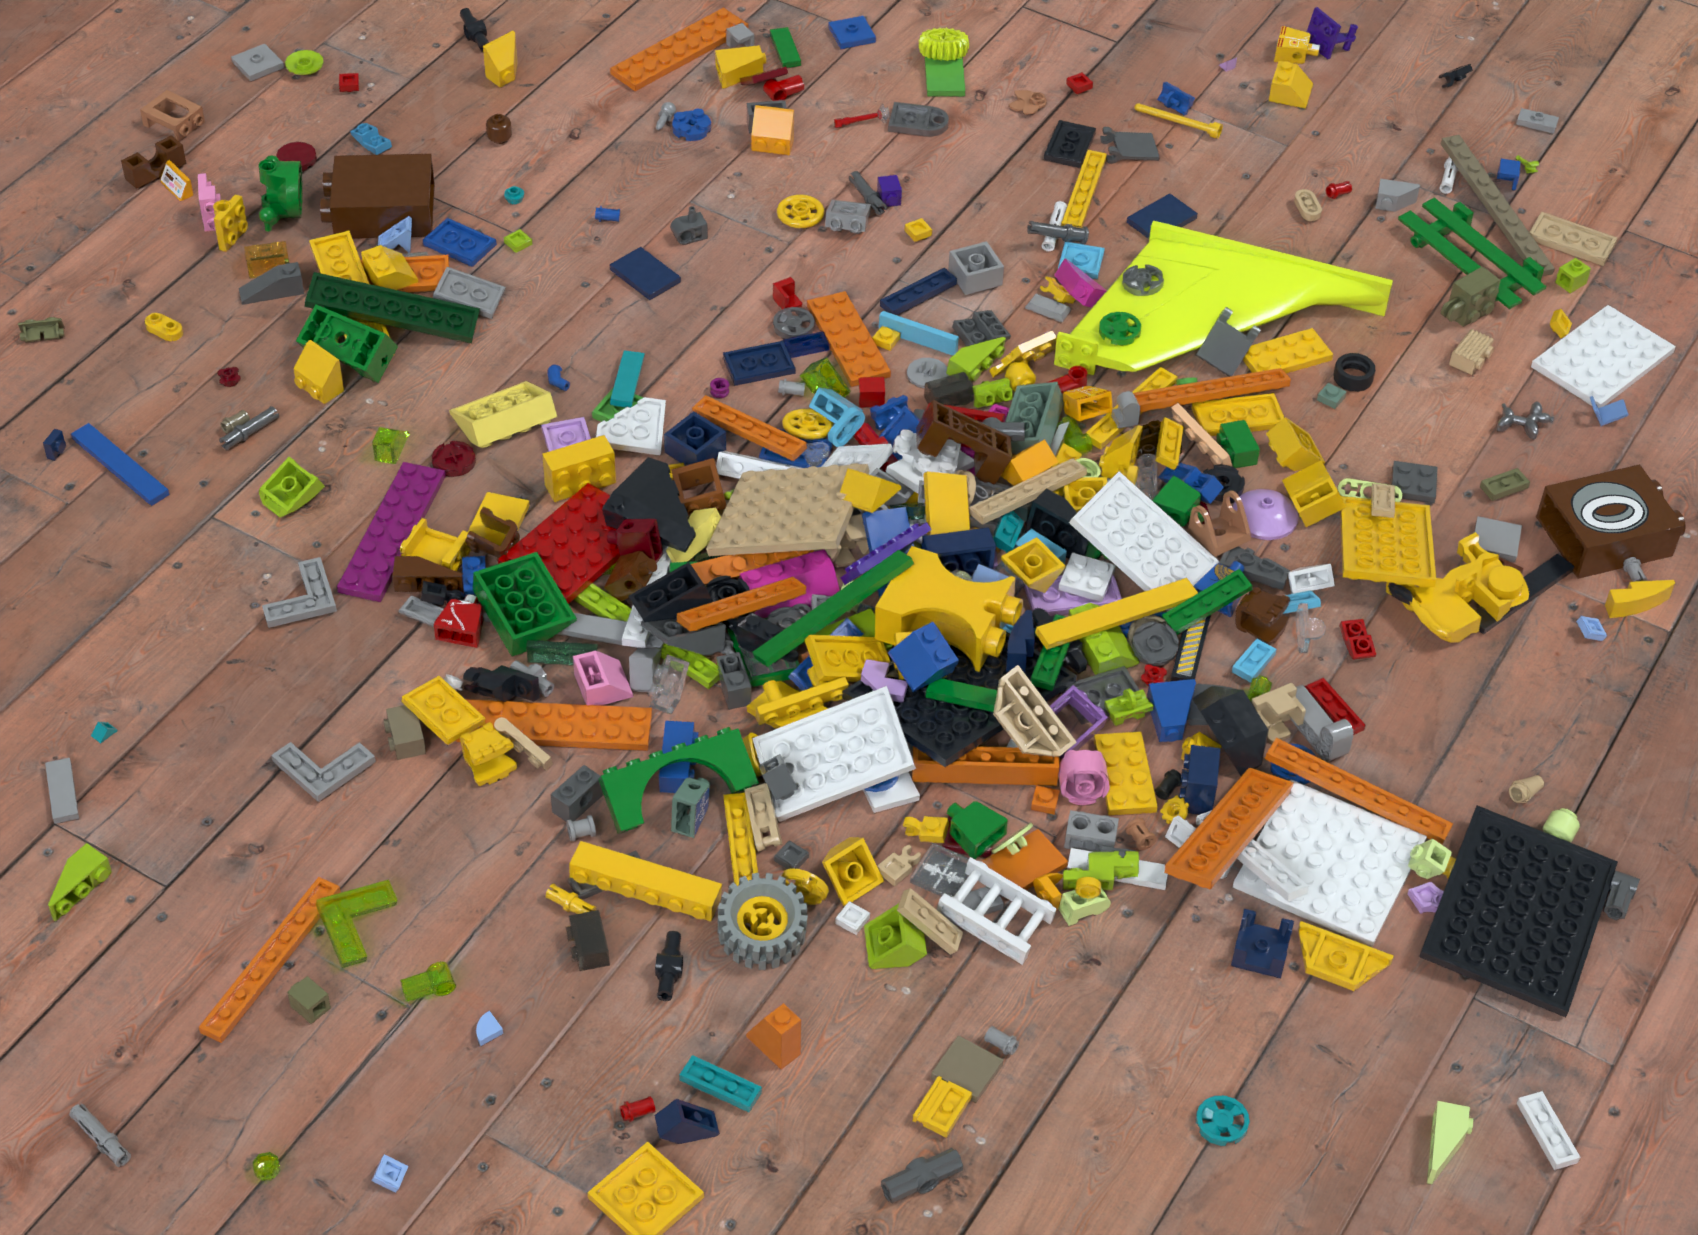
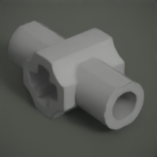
[509,660,554,697]

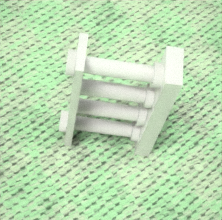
[937,857,1057,965]

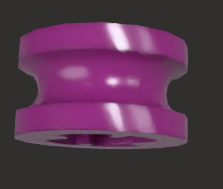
[710,378,729,399]

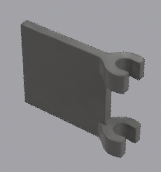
[1100,127,1160,164]
[1196,307,1261,377]

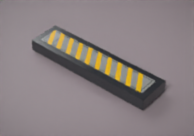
[1171,615,1211,681]

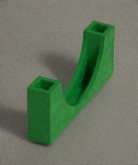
[598,727,758,834]

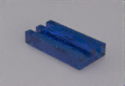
[783,331,829,358]

